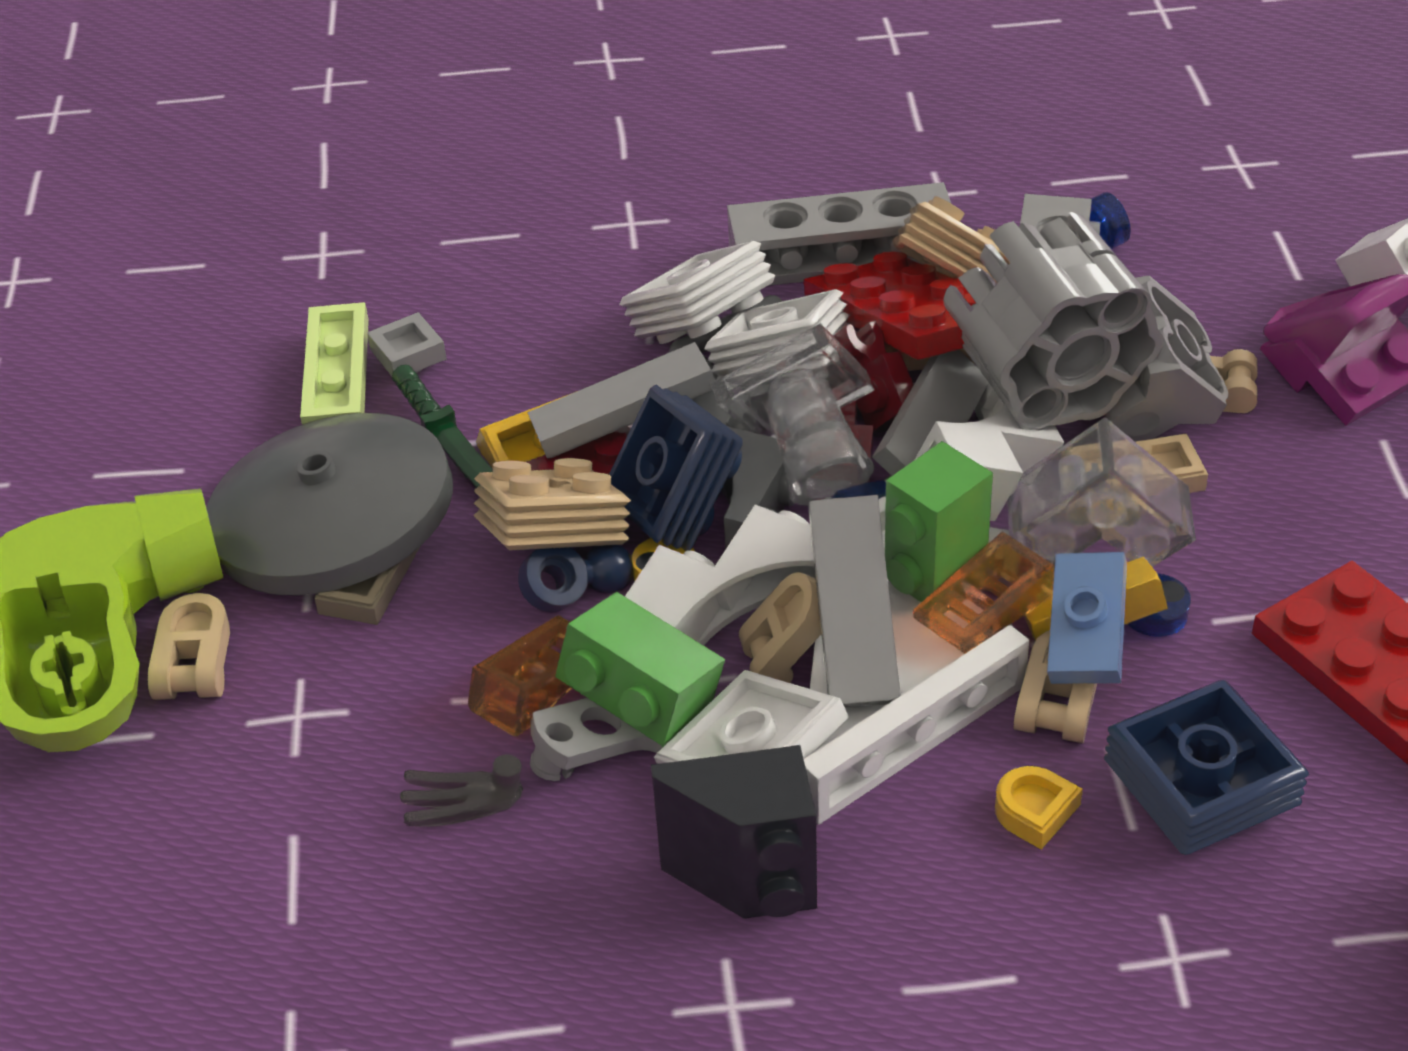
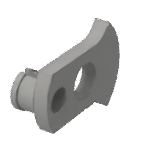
[530,698,663,781]

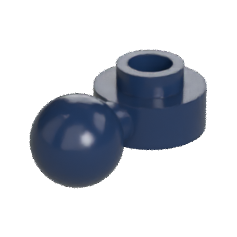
[518,545,633,612]

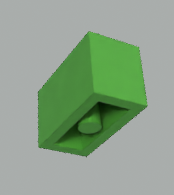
[885,441,993,610]
[555,592,725,747]

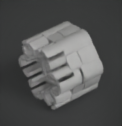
[944,213,1164,430]

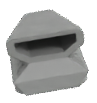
[1104,275,1228,442]

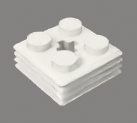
[620,241,775,344]
[704,289,850,391]

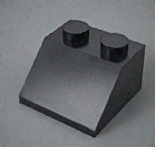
[651,745,817,919]

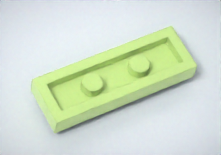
[300,302,369,425]

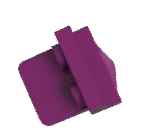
[1260,274,1408,426]

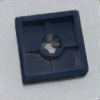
[609,384,743,551]
[1104,680,1309,855]

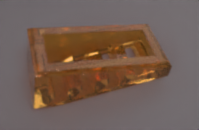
[913,531,1054,654]
[468,615,572,737]

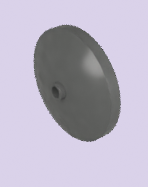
[206,413,453,595]

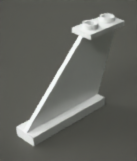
[804,496,1029,825]

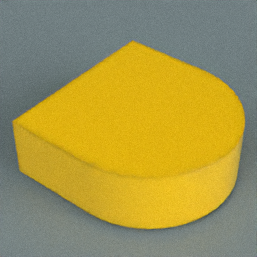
[995,766,1083,850]

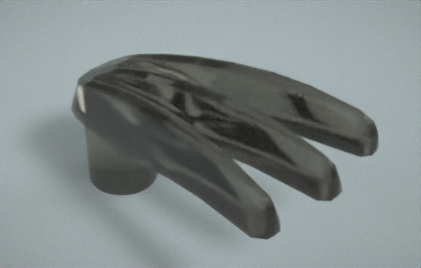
[400,754,523,826]

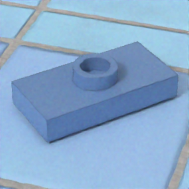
[1047,552,1127,684]

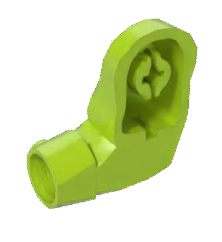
[0,489,223,752]

